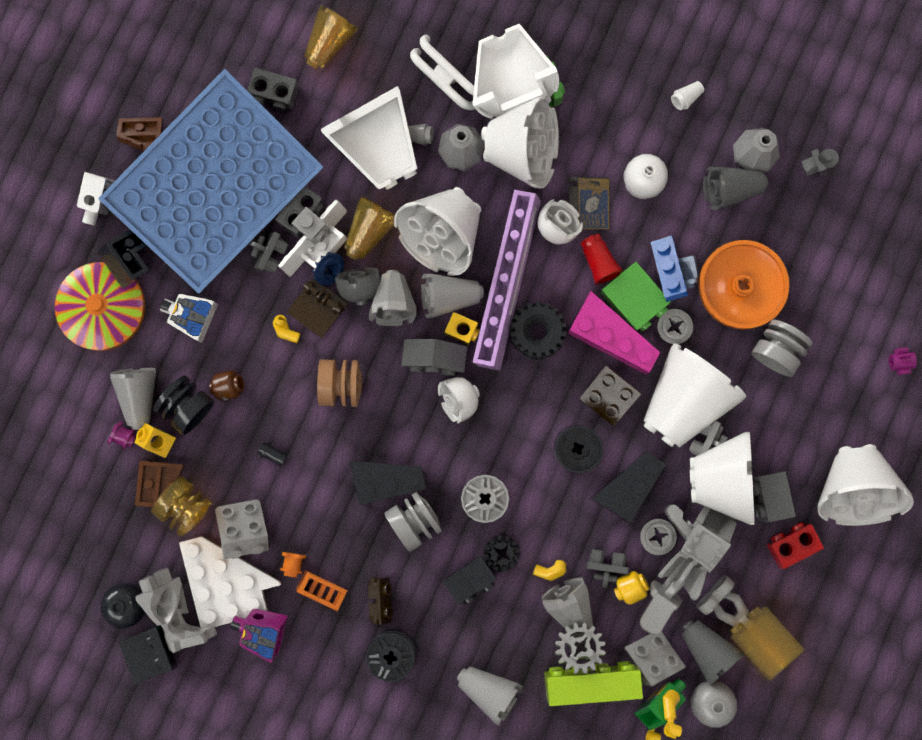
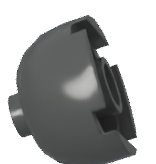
[335,267,380,305]

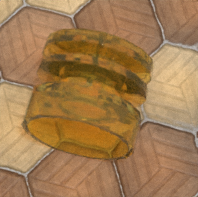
[151,476,212,537]

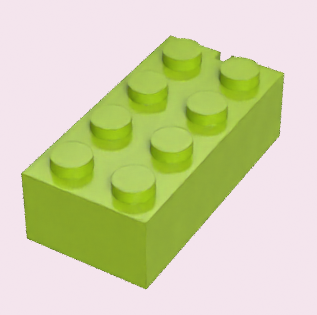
[544,661,643,706]

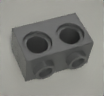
[247,67,299,111]
[275,186,324,239]

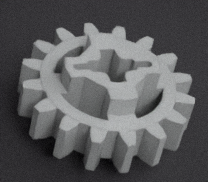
[555,623,605,674]

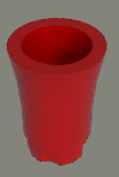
[580,234,623,285]

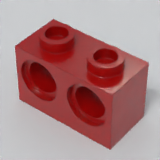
[766,522,824,569]

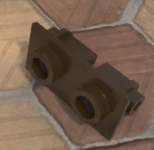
[368,577,393,625]

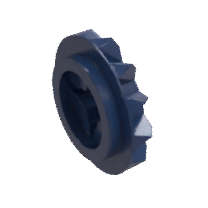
[312,252,344,286]

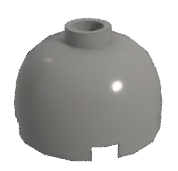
[690,681,737,728]

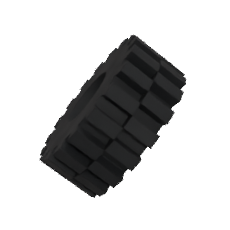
[510,302,566,360]

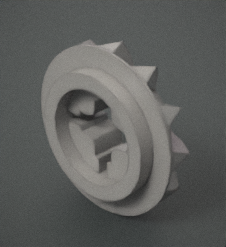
[657,309,693,344]
[640,519,677,555]

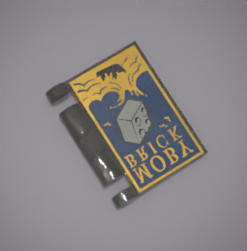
[568,176,610,230]

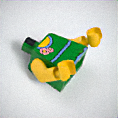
[634,679,687,740]

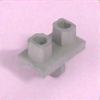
[689,421,728,456]

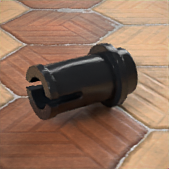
[257,442,288,467]

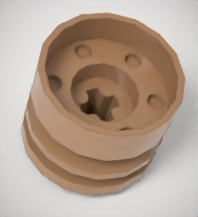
[317,360,362,407]

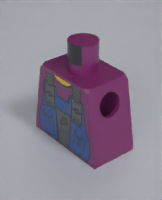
[230,609,288,663]

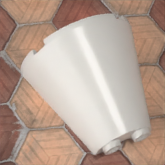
[473,24,559,119]
[321,86,417,190]
[643,343,746,448]

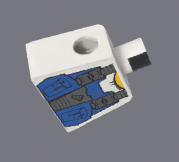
[160,294,218,343]

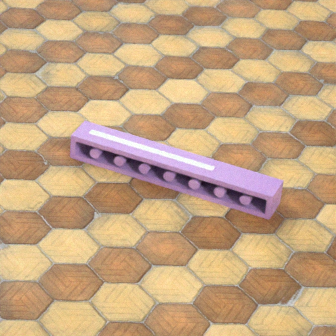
[473,190,541,371]

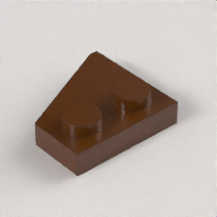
[116,117,164,151]
[135,461,184,508]

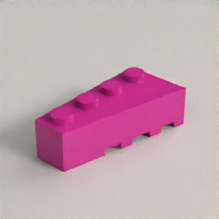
[568,291,660,375]

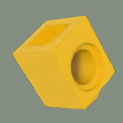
[444,312,480,345]
[134,423,176,458]

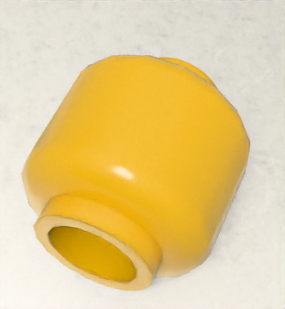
[614,571,650,605]

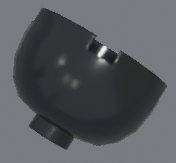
[100,583,146,628]

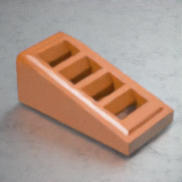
[296,570,348,611]

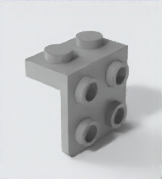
[215,500,269,559]

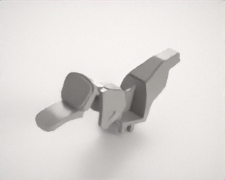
[640,506,737,635]

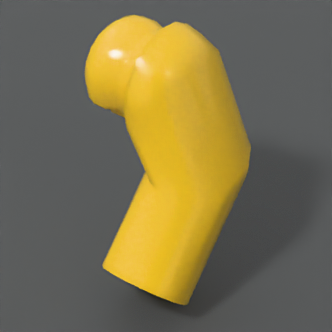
[273,315,301,343]
[533,560,566,581]

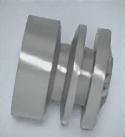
[751,320,813,377]
[461,475,509,523]
[384,491,442,552]

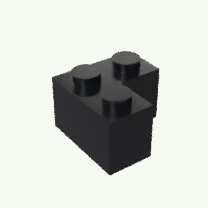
[97,230,149,289]
[443,555,496,604]

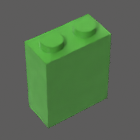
[600,262,671,332]

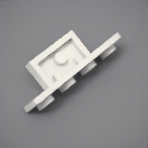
[278,200,347,277]

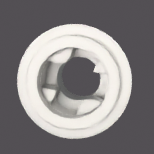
[671,81,704,110]

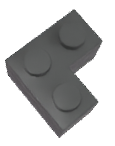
[401,339,467,377]
[753,471,796,522]

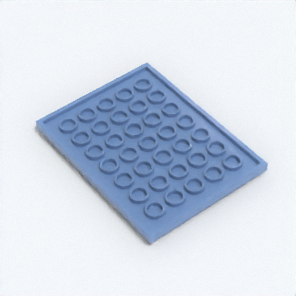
[98,69,323,294]

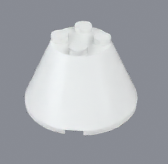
[482,97,559,188]
[394,187,481,276]
[690,432,754,525]
[818,444,914,526]

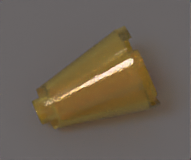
[304,5,358,69]
[344,196,395,260]

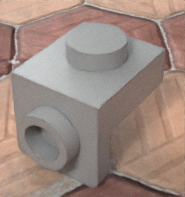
[291,207,329,245]

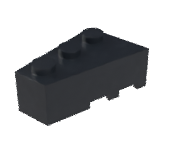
[589,452,666,523]
[350,461,427,505]

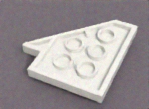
[179,536,281,628]

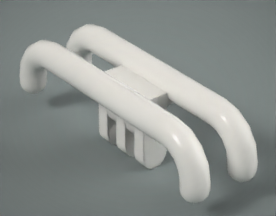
[410,35,475,111]

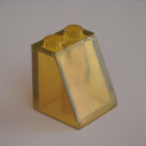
[729,607,804,681]

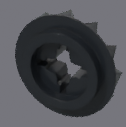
[484,535,520,572]

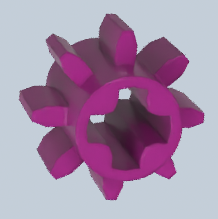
[889,347,917,375]

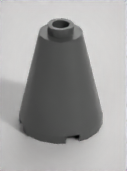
[703,166,768,211]
[682,620,744,685]

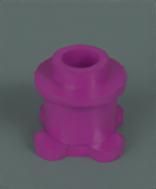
[107,421,136,450]

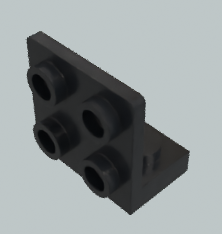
[119,625,178,684]

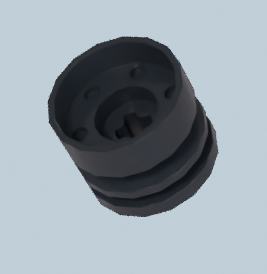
[153,375,215,436]
[553,424,603,474]
[367,629,416,682]

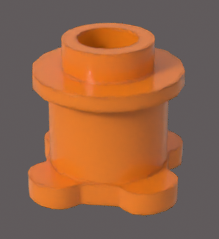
[280,552,306,577]

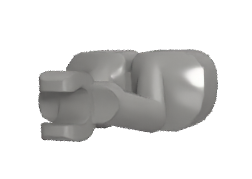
[696,575,753,630]

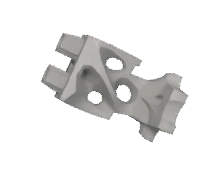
[136,568,217,653]

